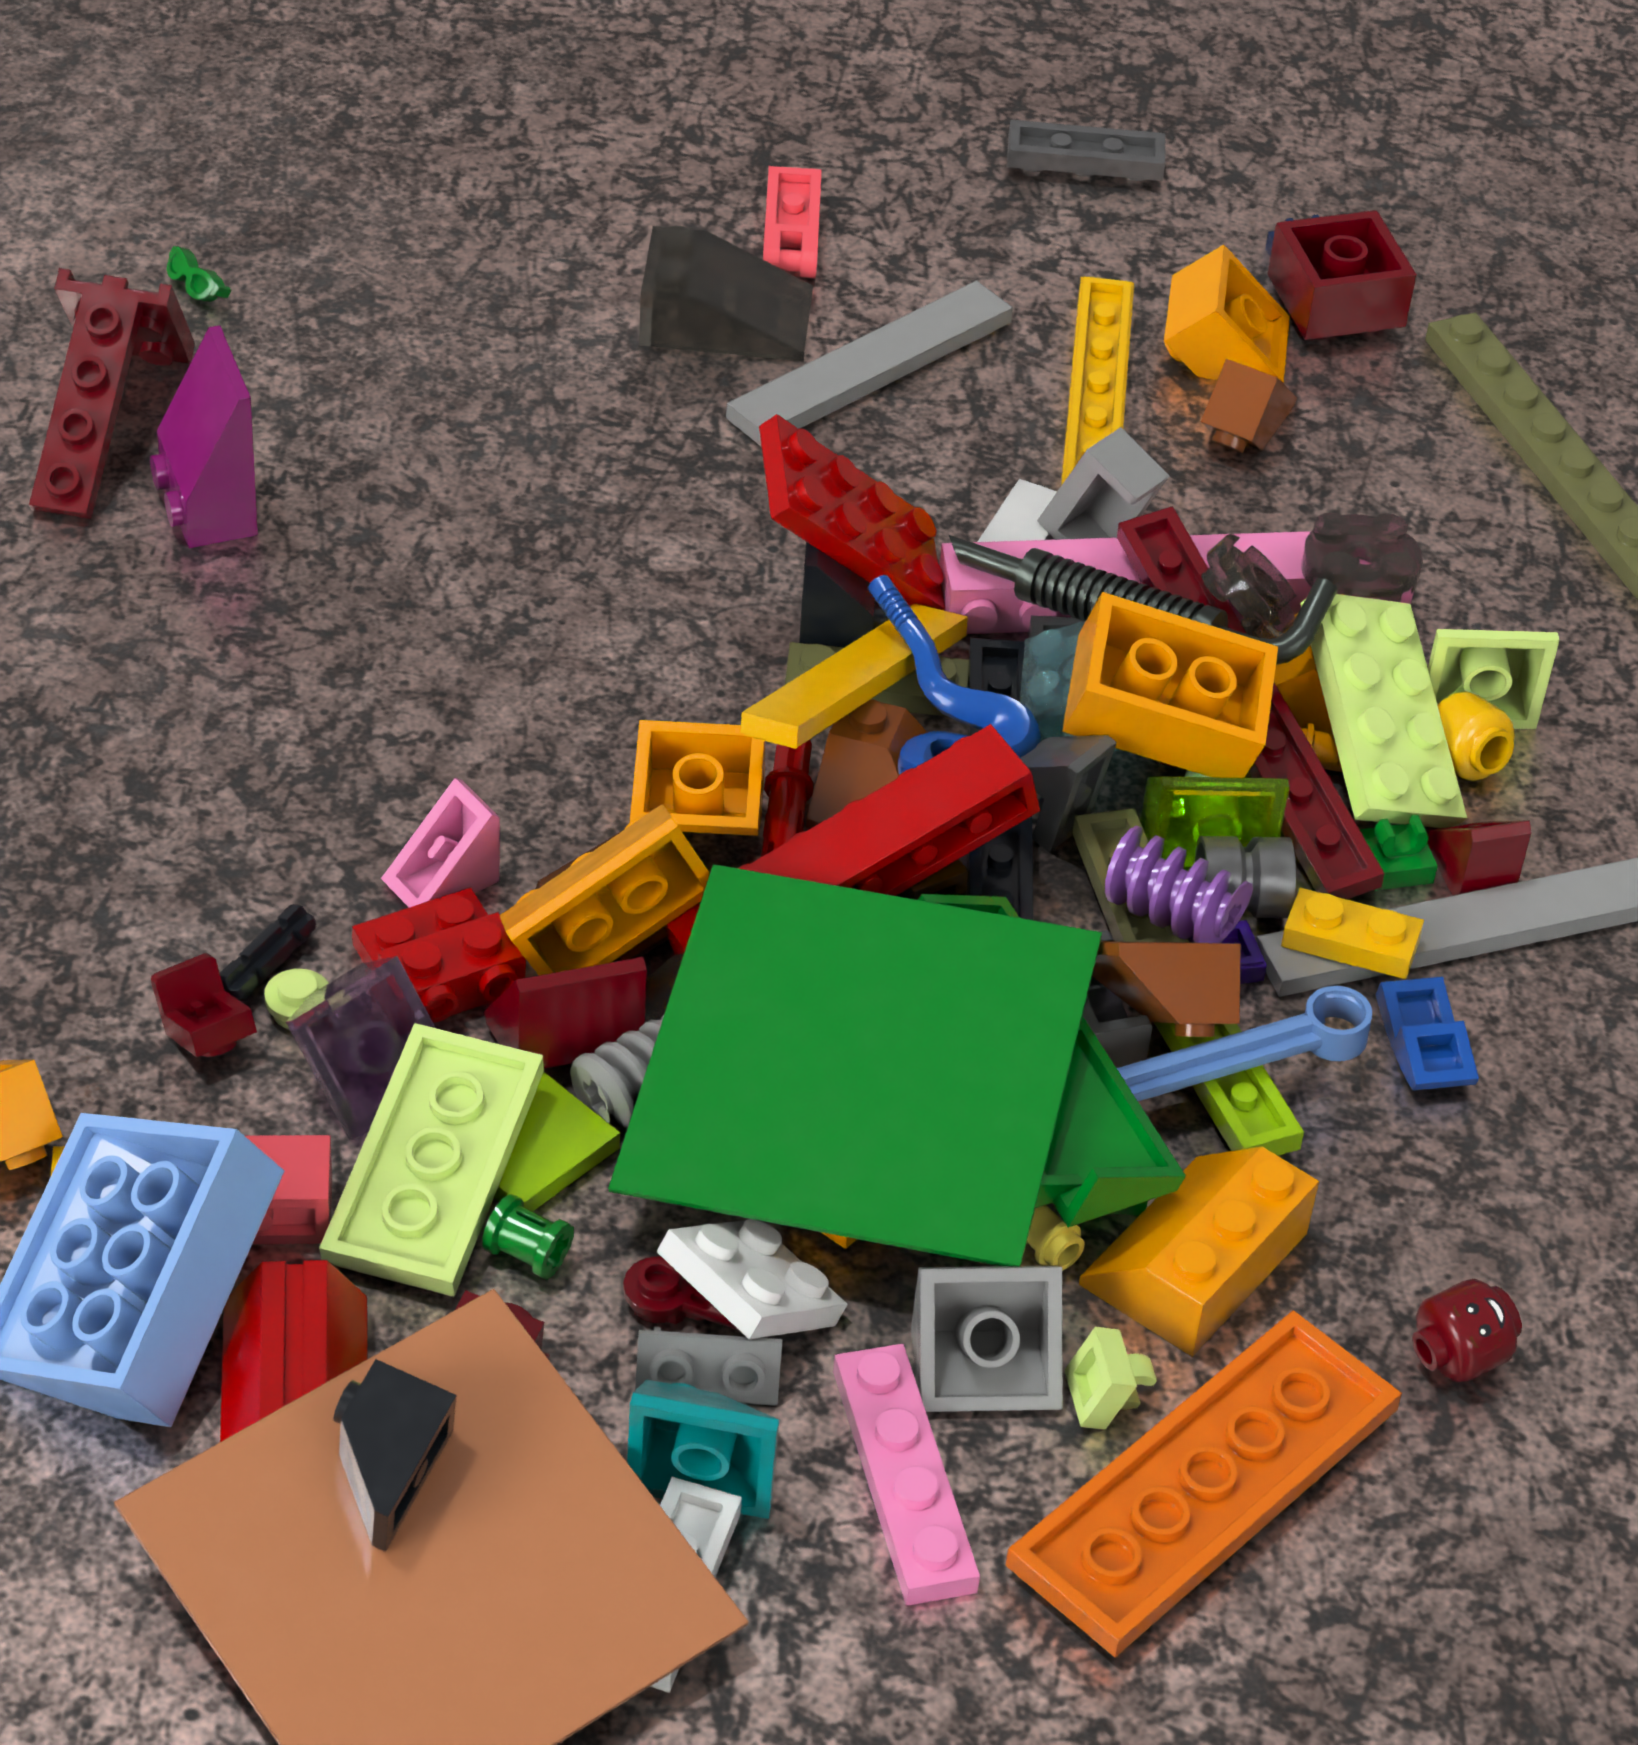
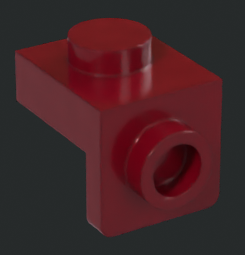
[151,953,257,1057]

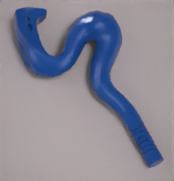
[868,575,1041,775]

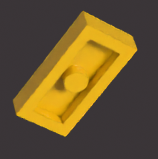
[1281,887,1424,980]

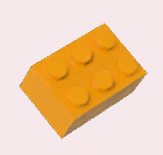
[1062,592,1278,786]

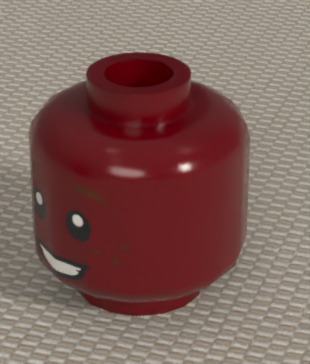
[1412,1278,1522,1383]

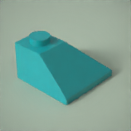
[627,1379,779,1519]

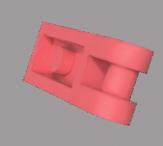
[762,166,822,279]

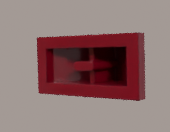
[1426,820,1532,896]

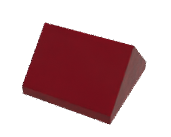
[484,957,647,1068]

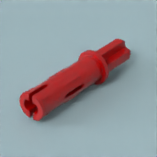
[760,740,814,858]

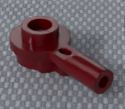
[623,1256,741,1332]

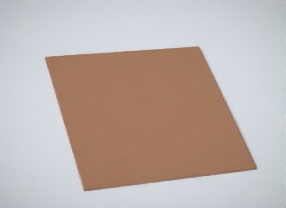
[114,1289,749,1745]

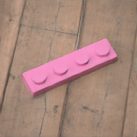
[833,1344,980,1606]

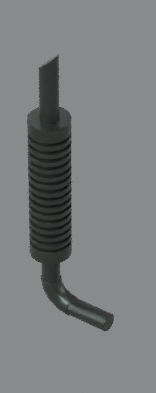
[949,535,1338,665]

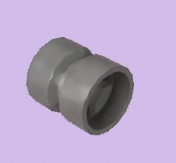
[1194,836,1296,918]

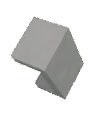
[1037,427,1170,540]

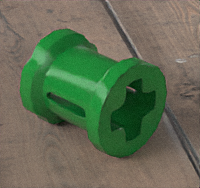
[482,1194,574,1280]

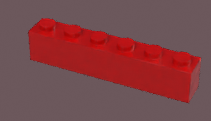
[664,724,1040,962]

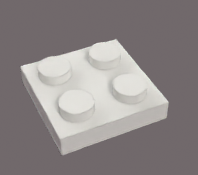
[657,1219,848,1340]

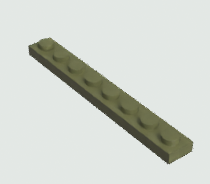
[1425,312,1638,600]

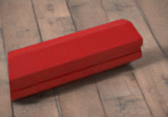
[220,1260,368,1442]

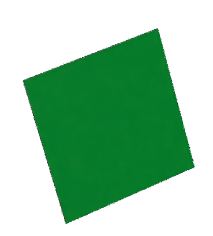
[608,864,1102,1267]

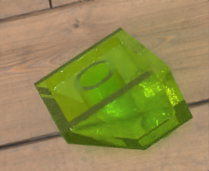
[1140,777,1290,871]

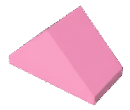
[381,778,500,907]

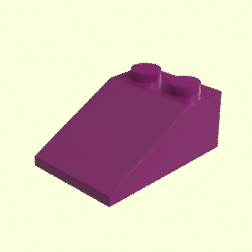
[150,325,258,548]

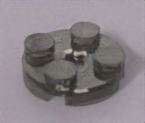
[1301,512,1423,602]
[1201,534,1298,639]

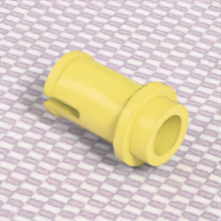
[1027,1205,1085,1271]

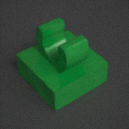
[1360,815,1438,891]

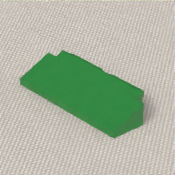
[918,894,1186,1228]

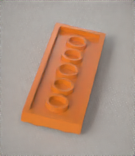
[1005,1310,1402,1658]

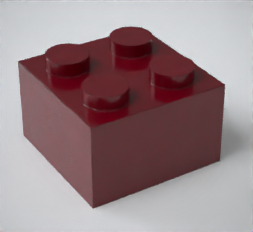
[1267,210,1417,340]

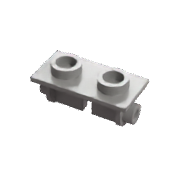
[635,1327,782,1405]

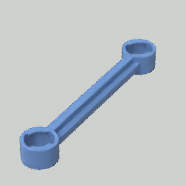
[1117,986,1372,1102]

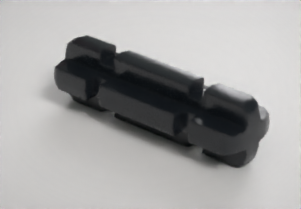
[220,904,317,1003]

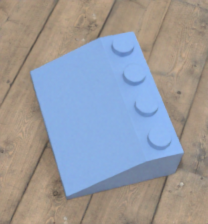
[0,1113,284,1427]

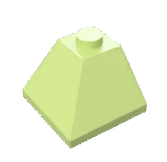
[1428,629,1559,729]

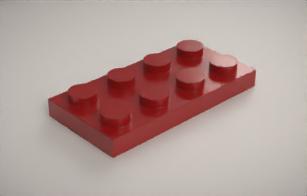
[759,414,946,610]

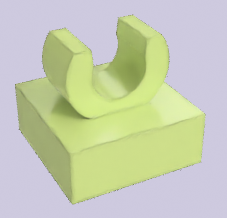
[1064,1327,1157,1430]

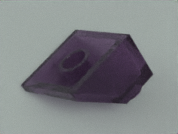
[286,956,435,1140]

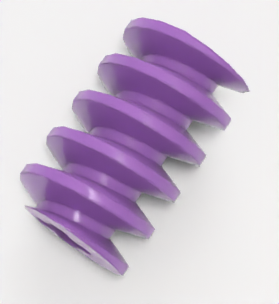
[1105,825,1253,943]

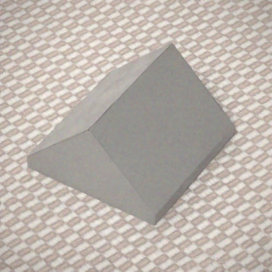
[911,1266,1063,1412]

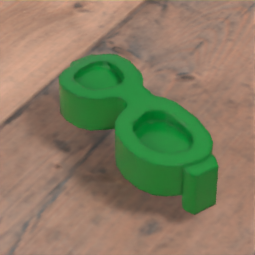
[167,246,232,302]

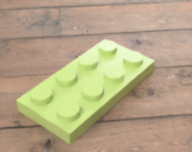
[1300,594,1467,828]
[319,1023,544,1297]

